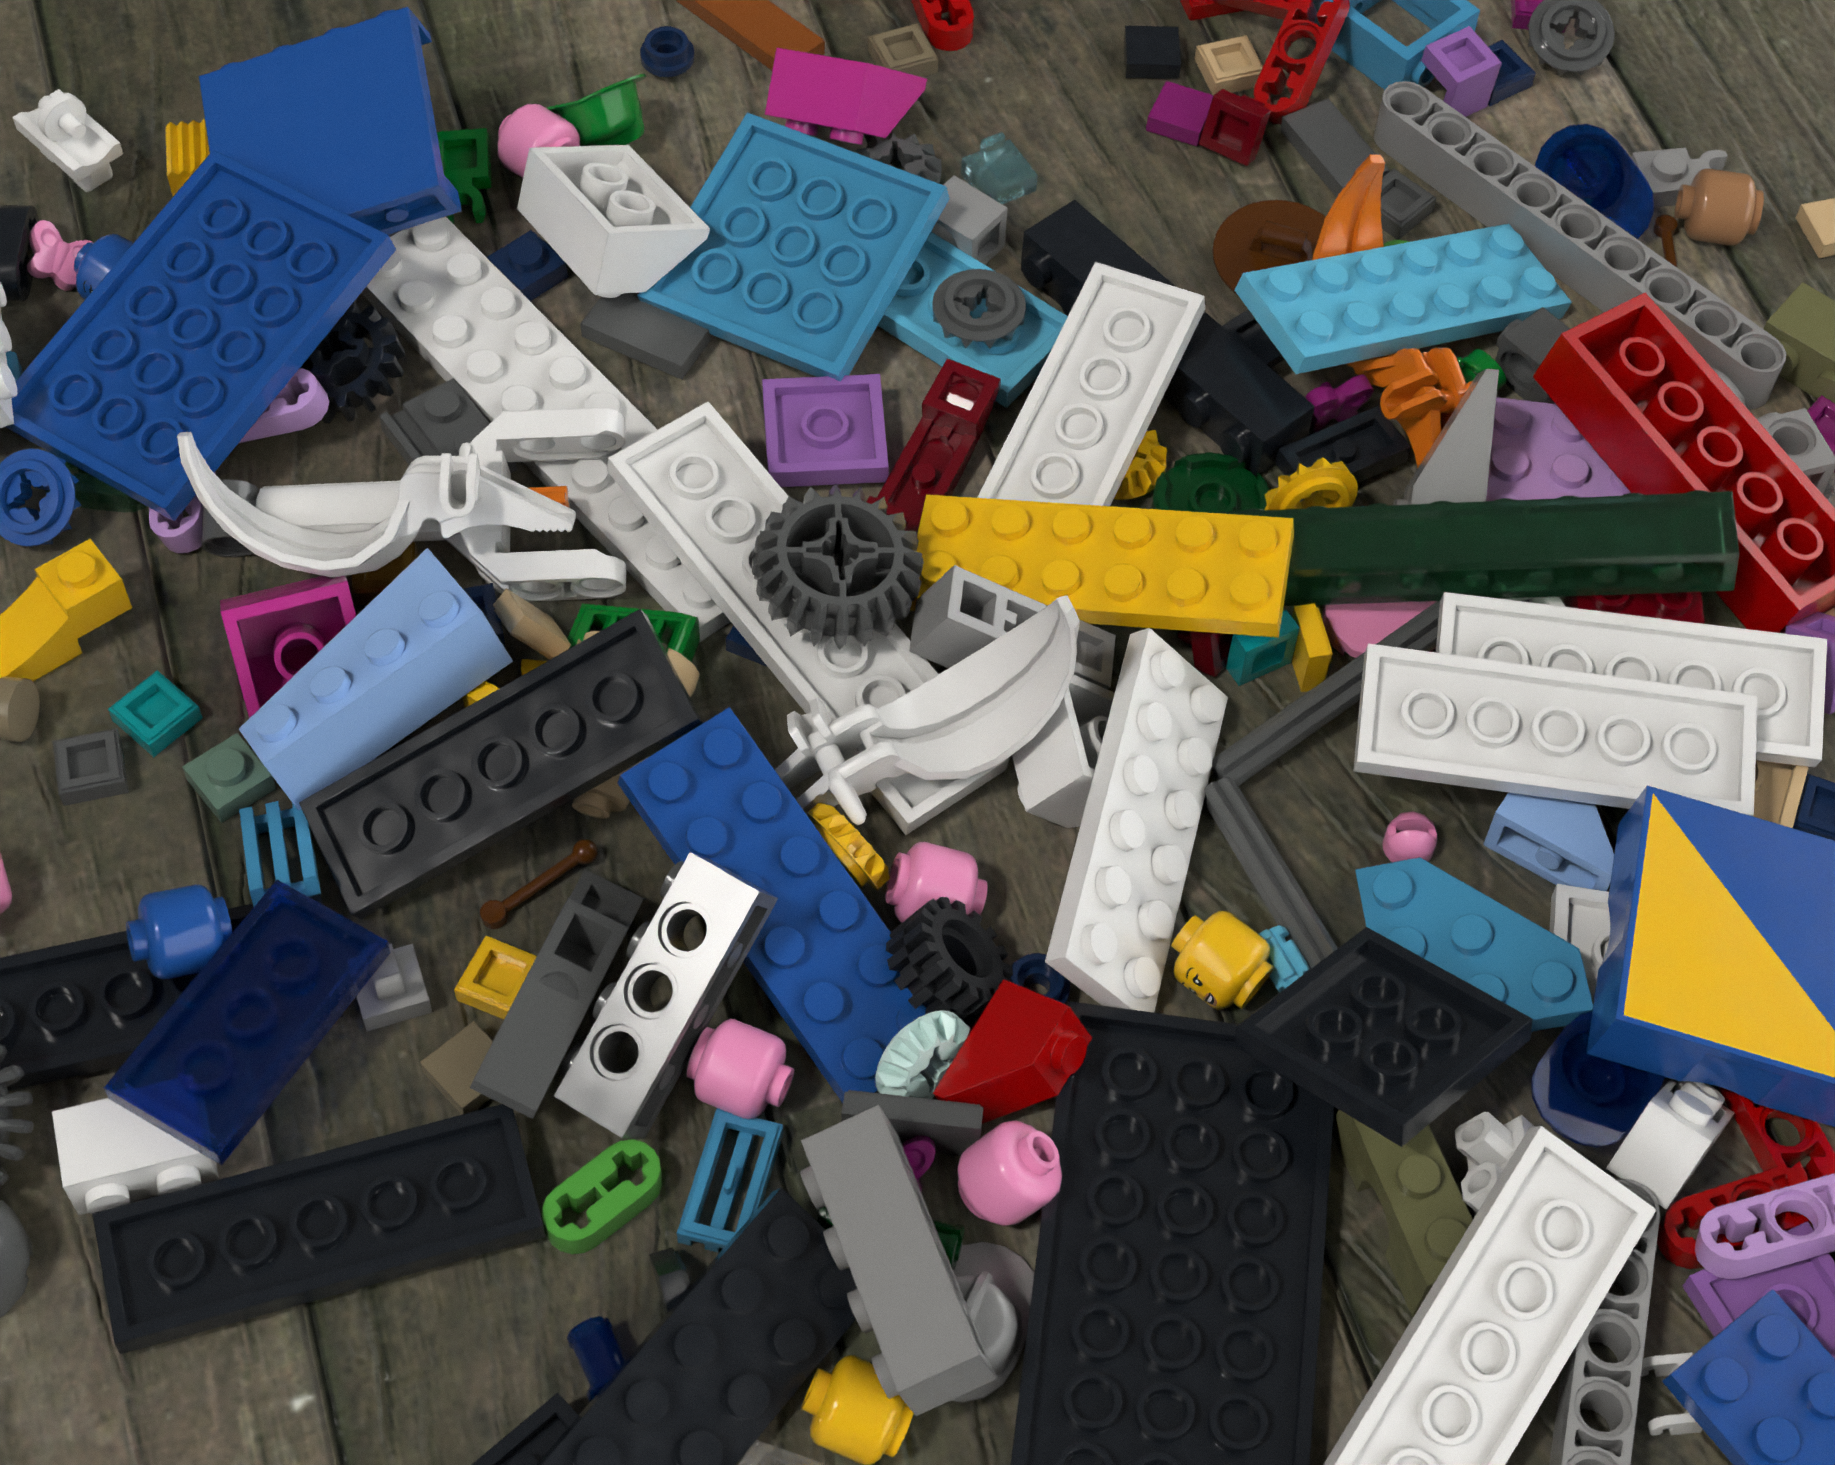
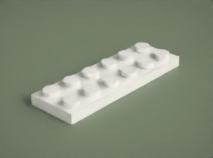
[977,262,1205,506]
[1436,592,1827,767]
[1045,628,1228,1013]
[1353,643,1758,816]
[1323,1126,1657,1465]

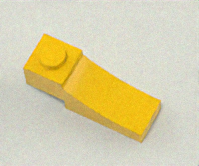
[0,539,132,681]

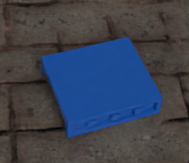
[199,6,462,235]

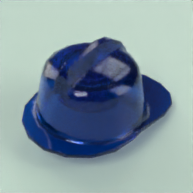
[1535,124,1654,239]
[1531,1011,1665,1147]

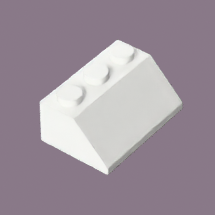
[517,145,710,298]

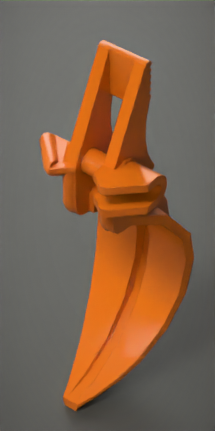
[1313,154,1472,468]

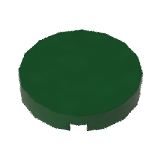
[1151,452,1269,516]

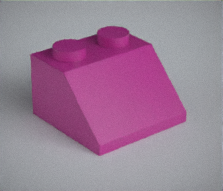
[765,48,927,145]
[220,576,356,718]

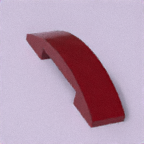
[866,358,1001,537]

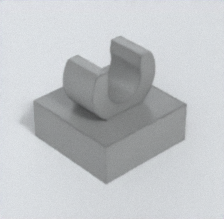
[347,943,432,1032]

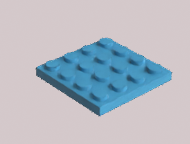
[637,112,950,381]

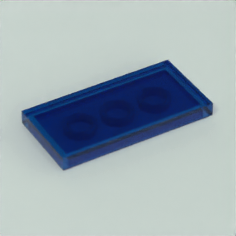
[104,880,390,1166]

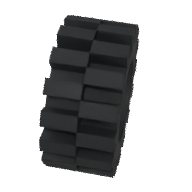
[886,897,1013,1025]

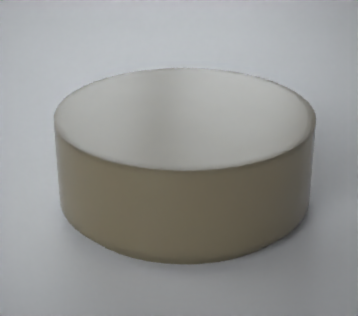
[0,676,40,742]

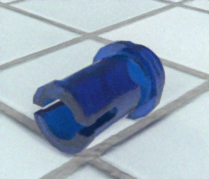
[567,1316,626,1403]

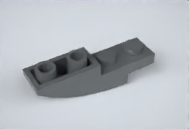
[470,869,644,1119]

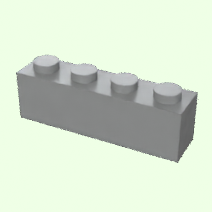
[800,1105,997,1416]

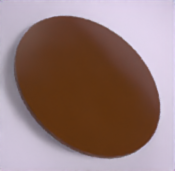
[1213,200,1326,295]

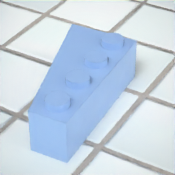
[239,548,513,811]

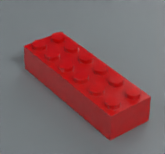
[1533,292,1835,634]

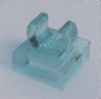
[961,132,1038,204]

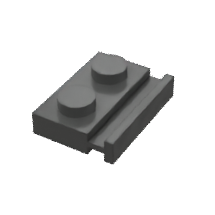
[379,378,517,473]

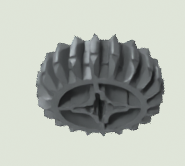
[752,483,924,650]

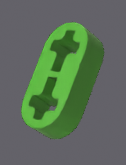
[542,1139,662,1254]

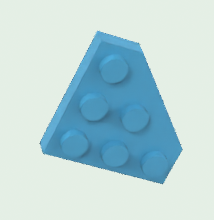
[1355,857,1593,1032]

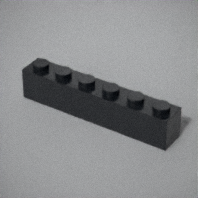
[1020,199,1315,477]

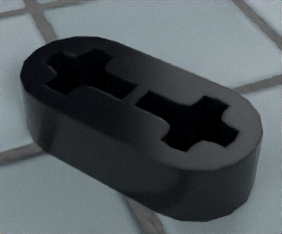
[0,205,39,301]

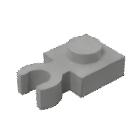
[1628,148,1727,208]

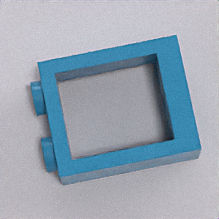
[1313,0,1480,90]

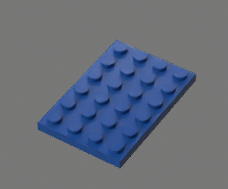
[5,150,396,521]

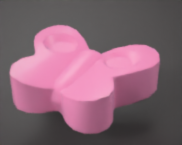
[27,220,92,291]

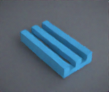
[239,801,321,908]
[677,1108,783,1253]

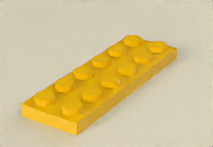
[910,495,1294,638]

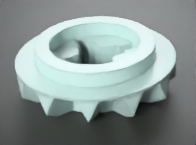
[875,1010,970,1099]

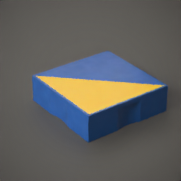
[1587,785,1835,1127]

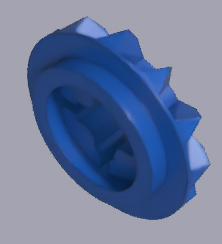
[0,449,82,547]

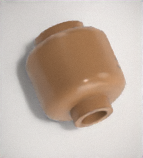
[1675,168,1764,246]

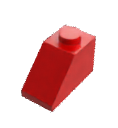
[933,979,1092,1124]

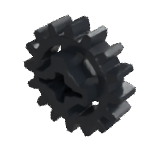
[298,301,405,424]

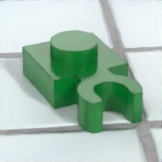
[437,128,492,224]

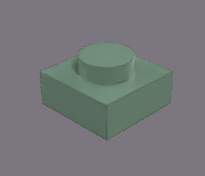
[182,733,276,823]

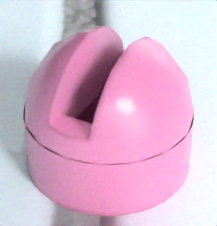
[1383,811,1437,862]

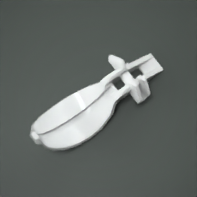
[177,432,576,578]
[775,595,1080,825]

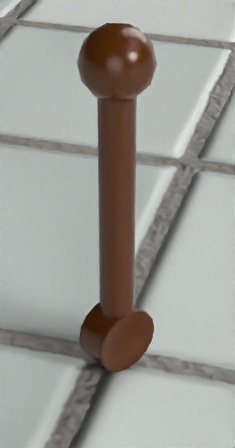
[1653,215,1678,268]
[480,839,598,929]

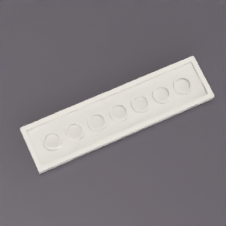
[607,402,1010,835]

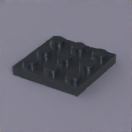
[1235,927,1533,1147]

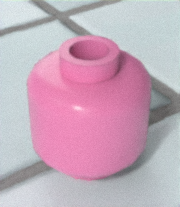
[497,104,580,178]
[885,842,988,923]
[686,1019,794,1119]
[958,1121,1062,1226]

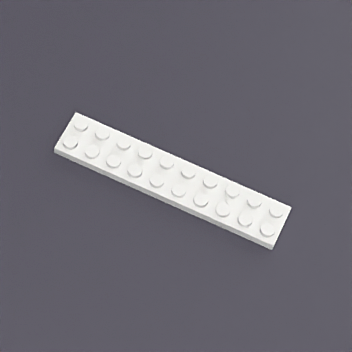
[361,217,731,643]

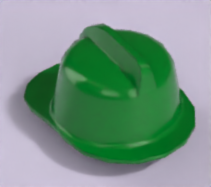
[545,74,646,146]

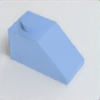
[1483,792,1614,892]

